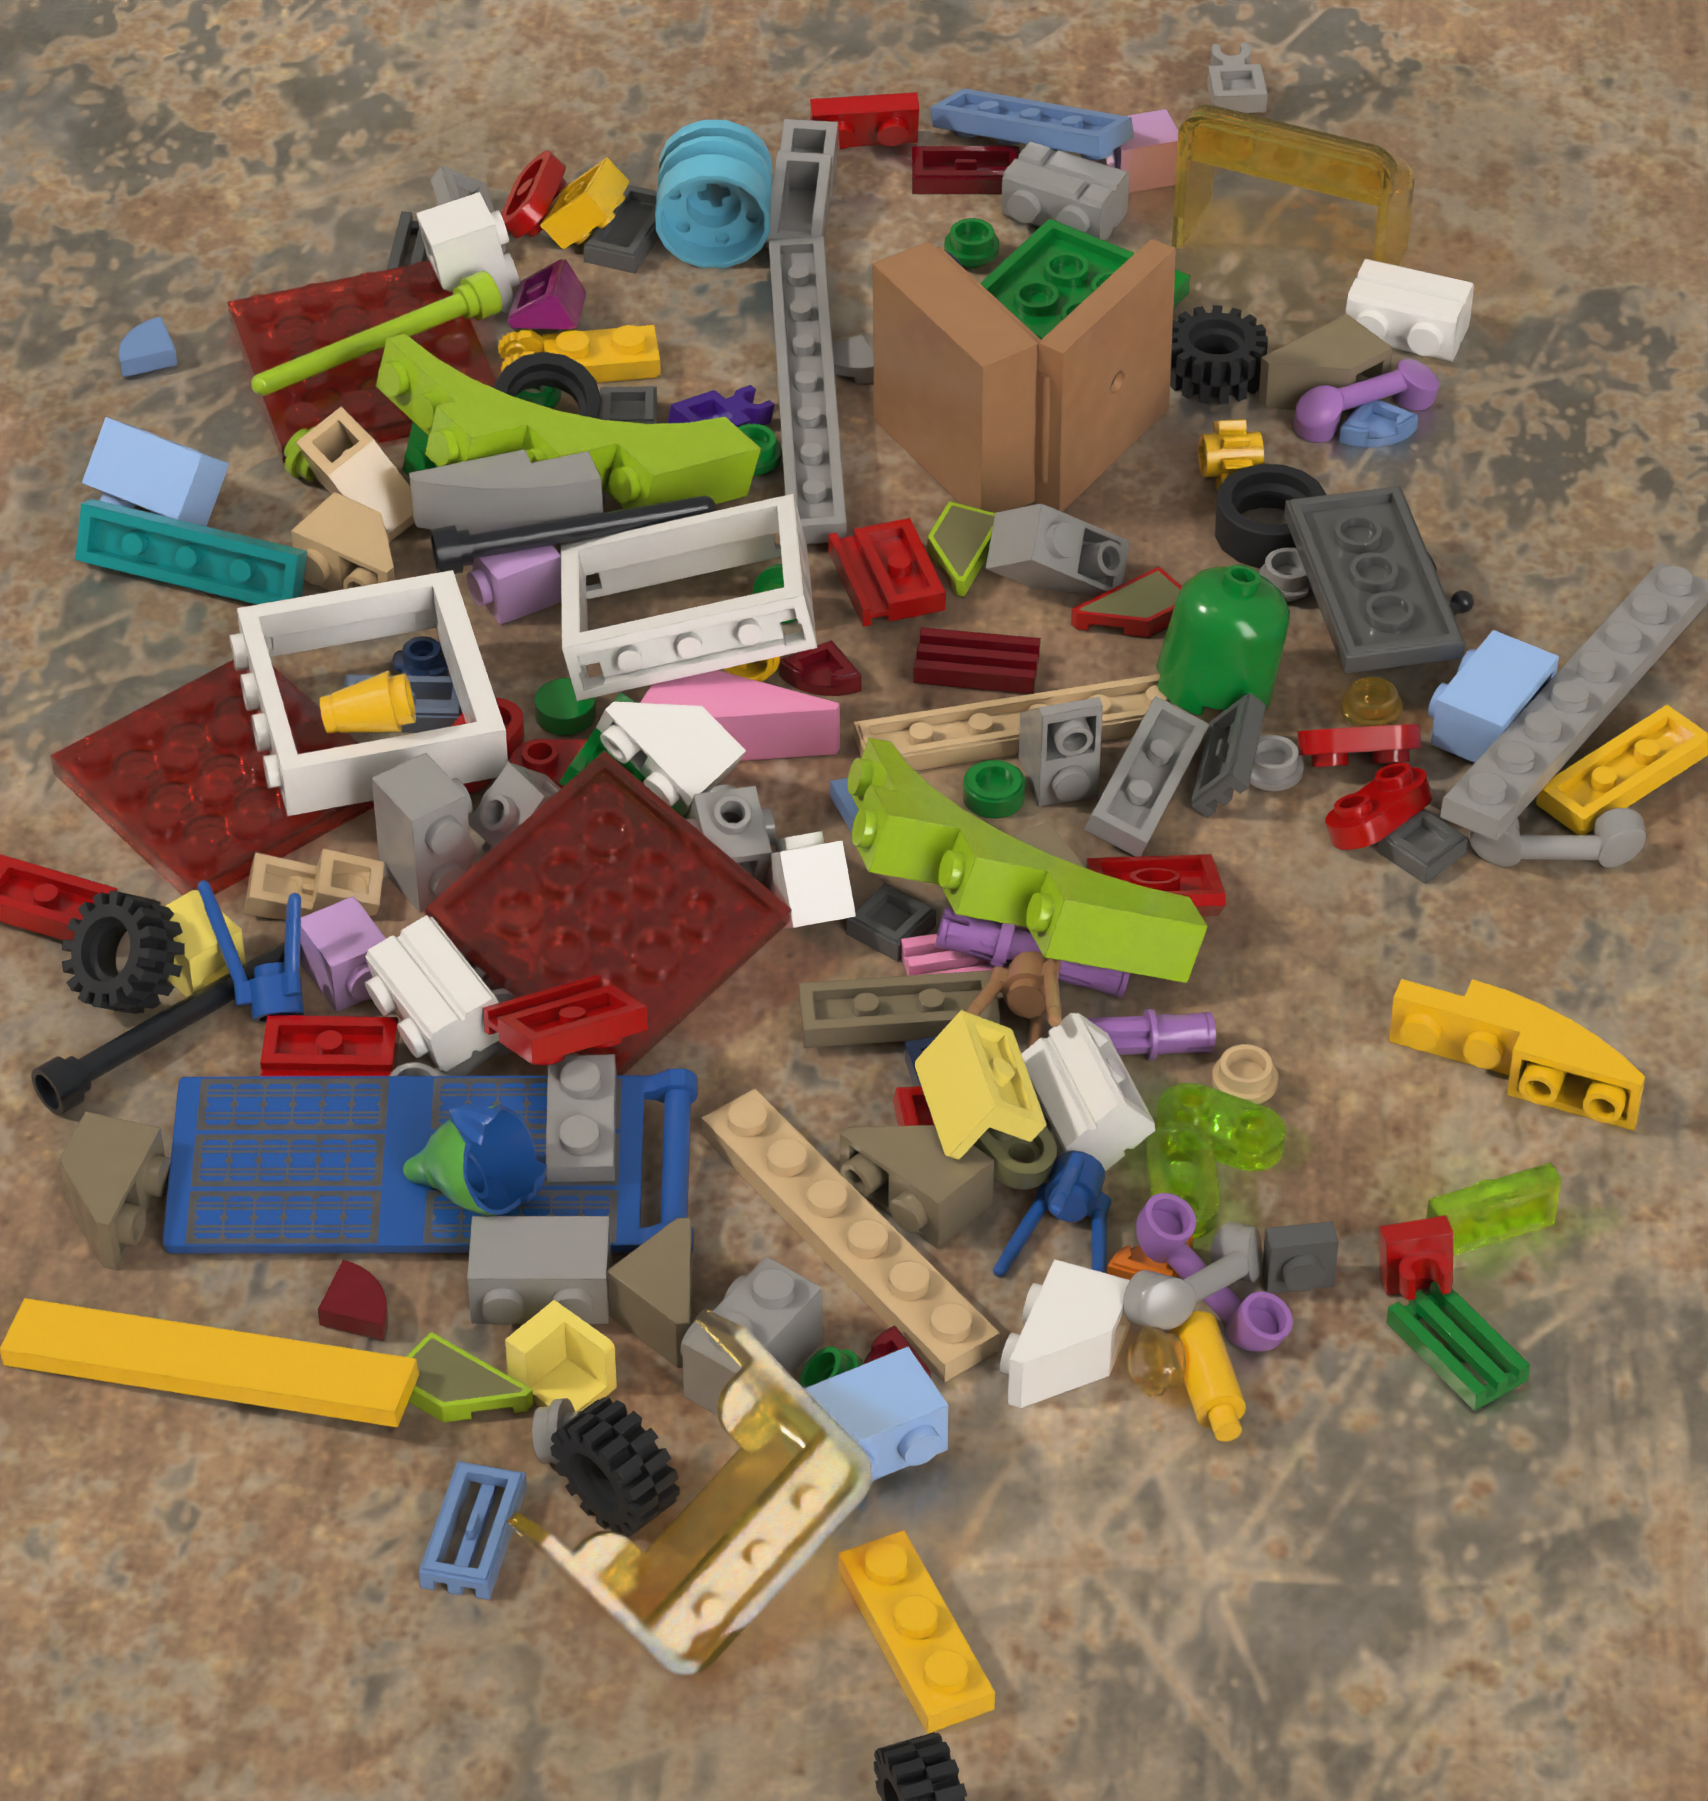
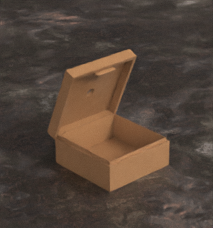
[872,239,1176,513]

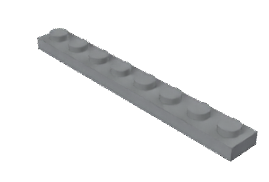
[768,236,847,544]
[1440,562,1708,841]

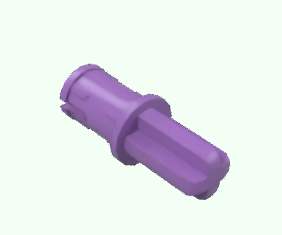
[1088,1009,1216,1061]

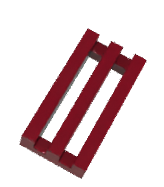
[912,146,1020,194]
[913,627,1041,694]

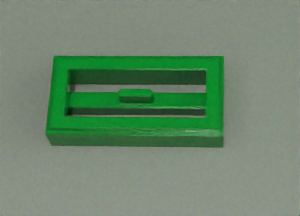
[1386,1281,1530,1411]

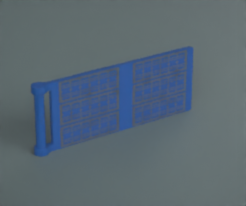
[163,1069,698,1254]

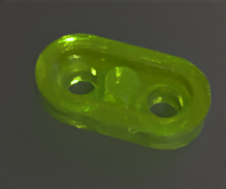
[1156,1083,1286,1171]
[1146,1122,1220,1239]

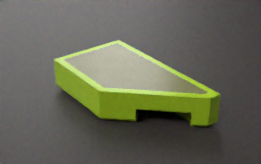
[927,501,995,597]
[406,1332,534,1423]

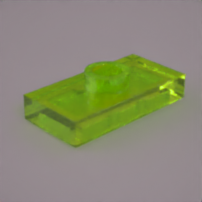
[1426,1162,1562,1256]

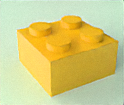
[540,157,630,250]

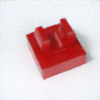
[1379,1215,1454,1300]

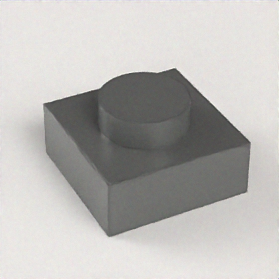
[1262,1221,1339,1293]

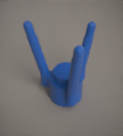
[197,880,304,1023]
[993,1151,1112,1277]

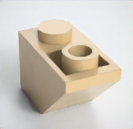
[296,406,415,543]
[291,492,395,592]

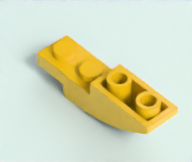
[1389,979,1645,1131]

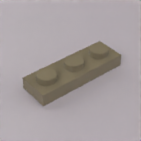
[799,970,1000,1048]

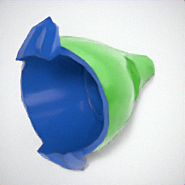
[403,1103,547,1216]

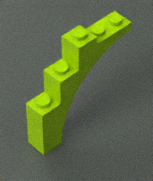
[376,334,761,509]
[848,737,1208,983]

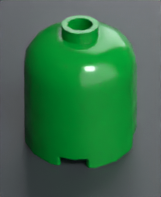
[1156,565,1290,716]

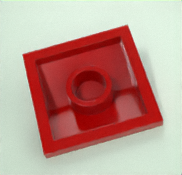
[1086,854,1226,916]

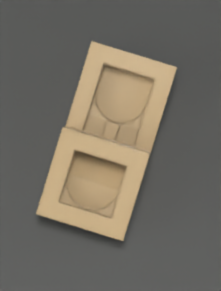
[244,848,384,920]

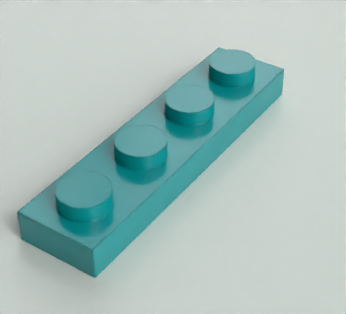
[75,499,307,605]

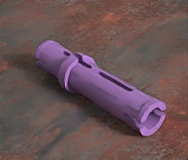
[935,907,1130,999]

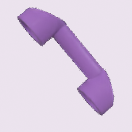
[1292,359,1439,443]
[1136,1193,1293,1352]

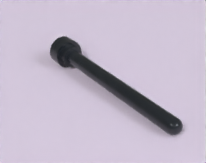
[430,496,716,574]
[31,942,301,1115]

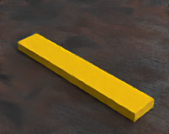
[0,1298,419,1428]

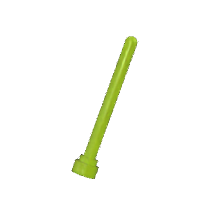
[251,270,502,396]

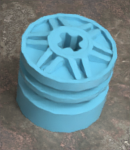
[655,120,773,268]

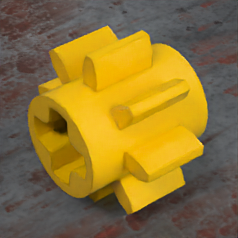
[1198,419,1264,490]

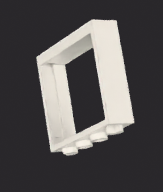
[561,494,817,701]
[229,570,508,816]

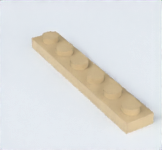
[701,1089,1000,1383]

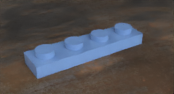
[930,88,1134,160]

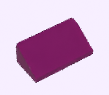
[507,259,586,329]

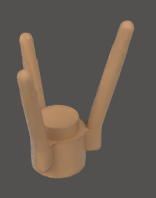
[965,951,1061,1049]

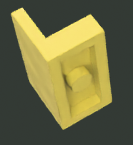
[915,1010,1047,1160]

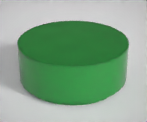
[534,678,596,735]
[963,760,1025,819]

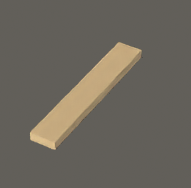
[854,674,1224,771]

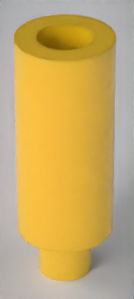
[1168,1311,1246,1442]

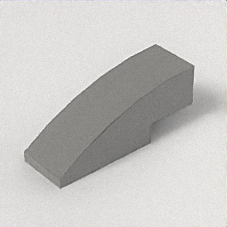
[765,119,840,248]
[409,449,603,534]

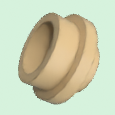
[1212,1044,1278,1106]

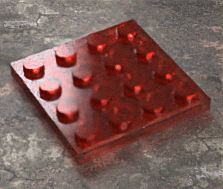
[227,261,496,463]
[50,659,374,896]
[425,751,792,1075]

